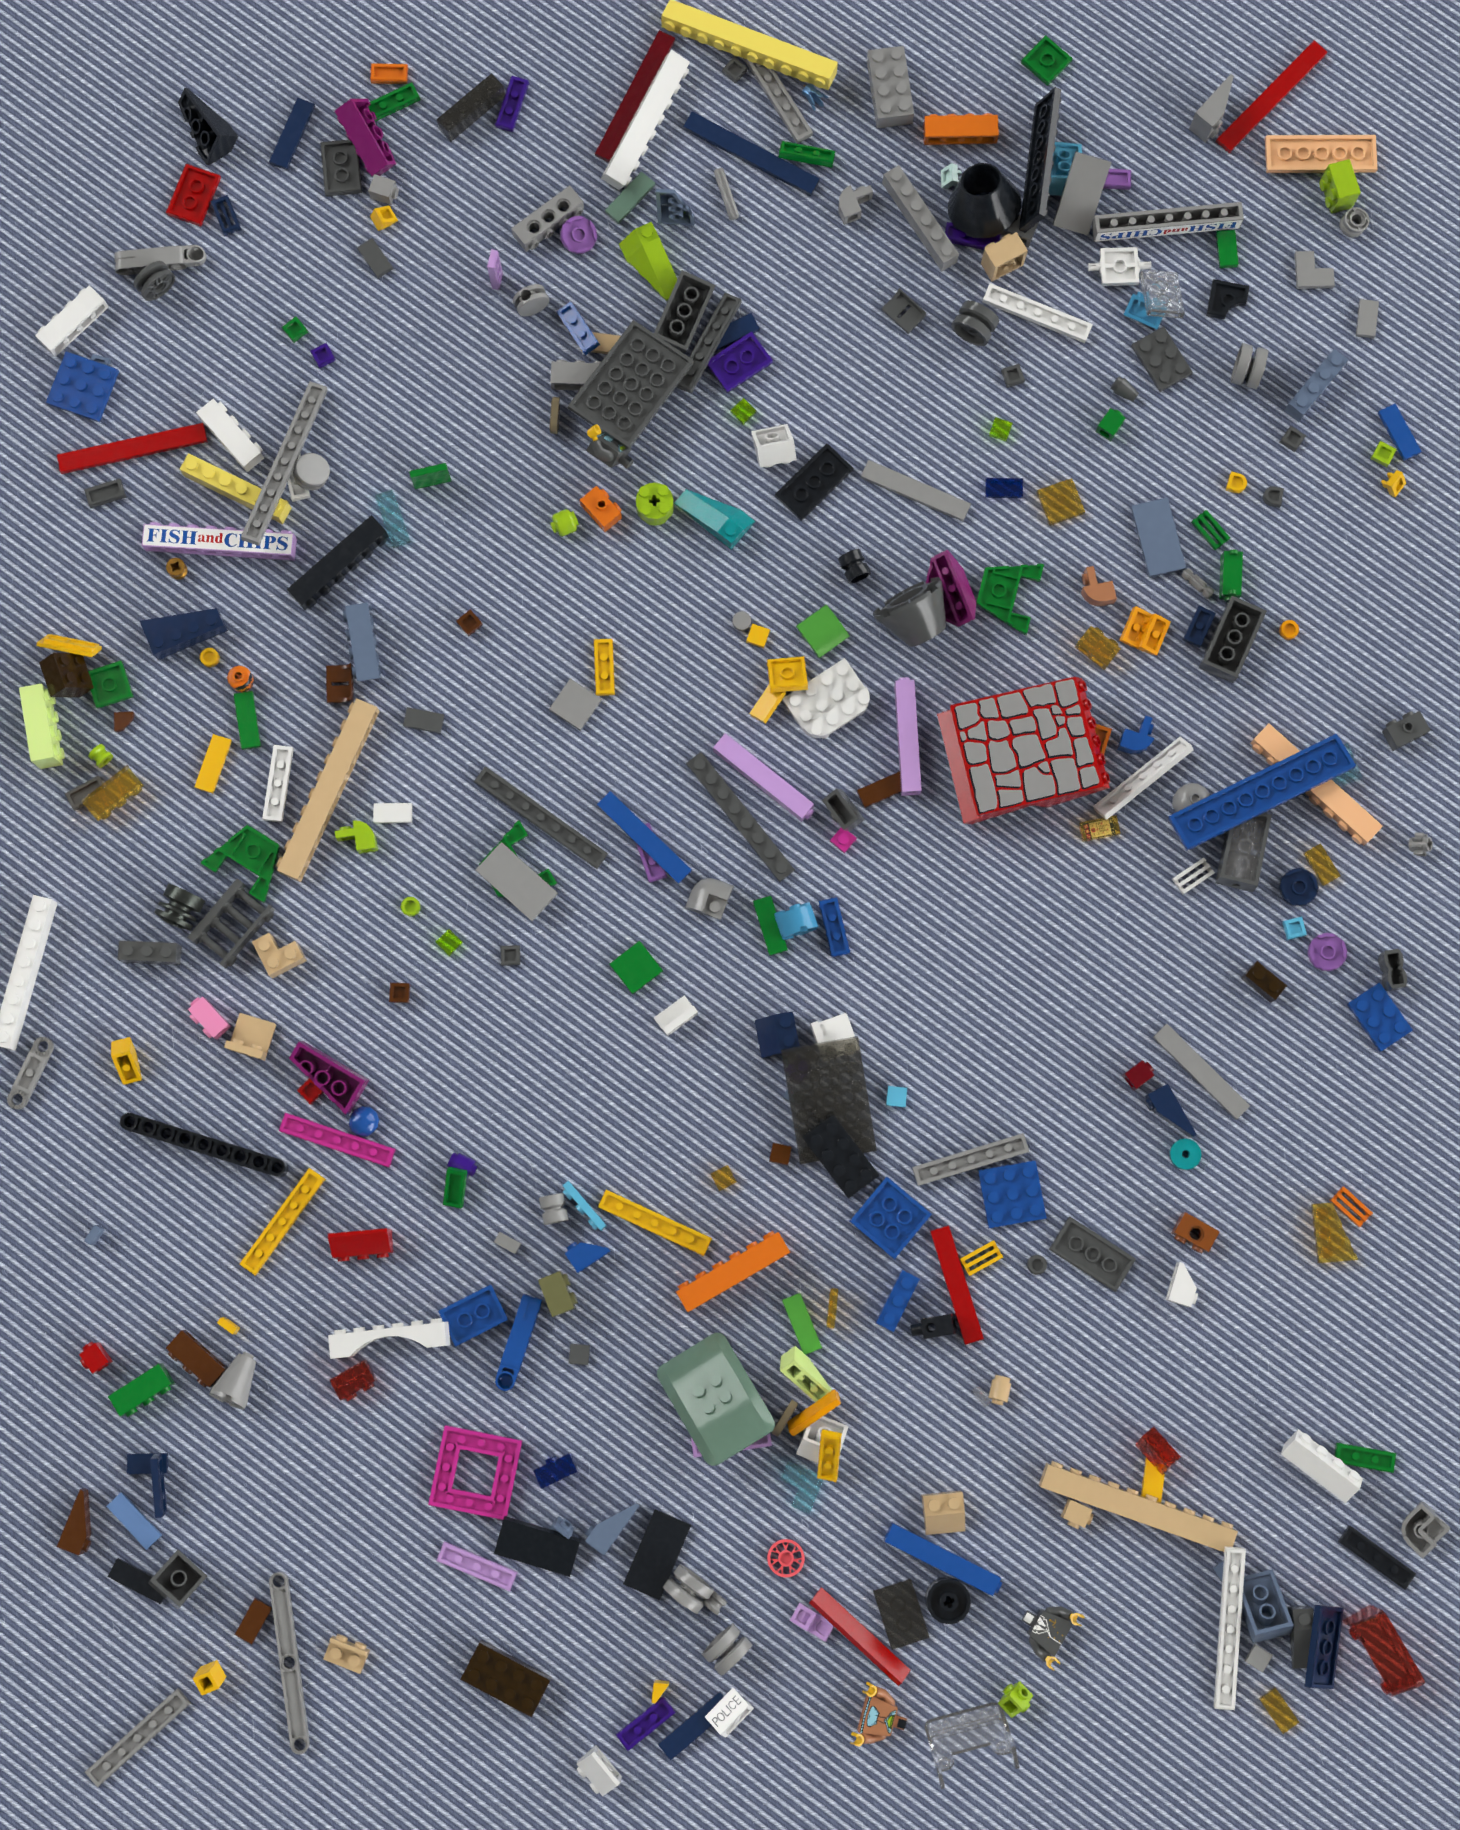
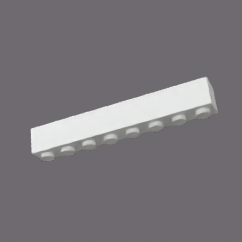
[601,50,690,190]
[0,895,57,1051]

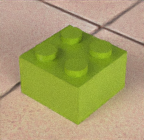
[1319,159,1361,214]

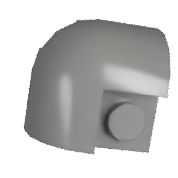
[685,878,734,921]
[1401,1501,1450,1559]

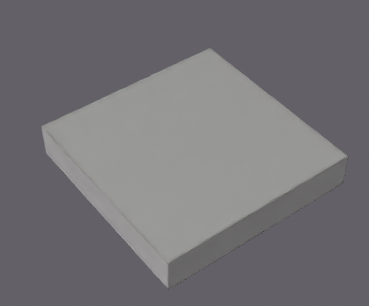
[549,678,602,731]

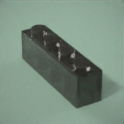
[436,73,505,142]

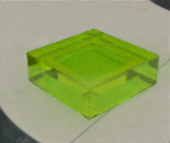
[730,398,757,425]
[989,417,1013,441]
[436,929,463,956]

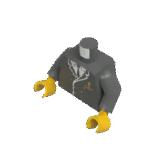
[1022,1606,1085,1671]

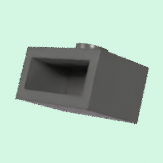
[1382,711,1431,751]
[822,788,865,831]

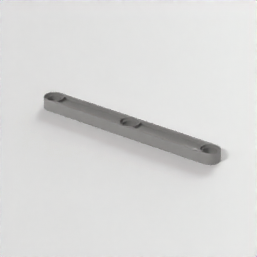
[269,1572,310,1754]

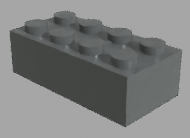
[1199,596,1267,683]

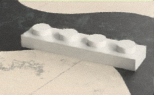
[262,745,294,822]

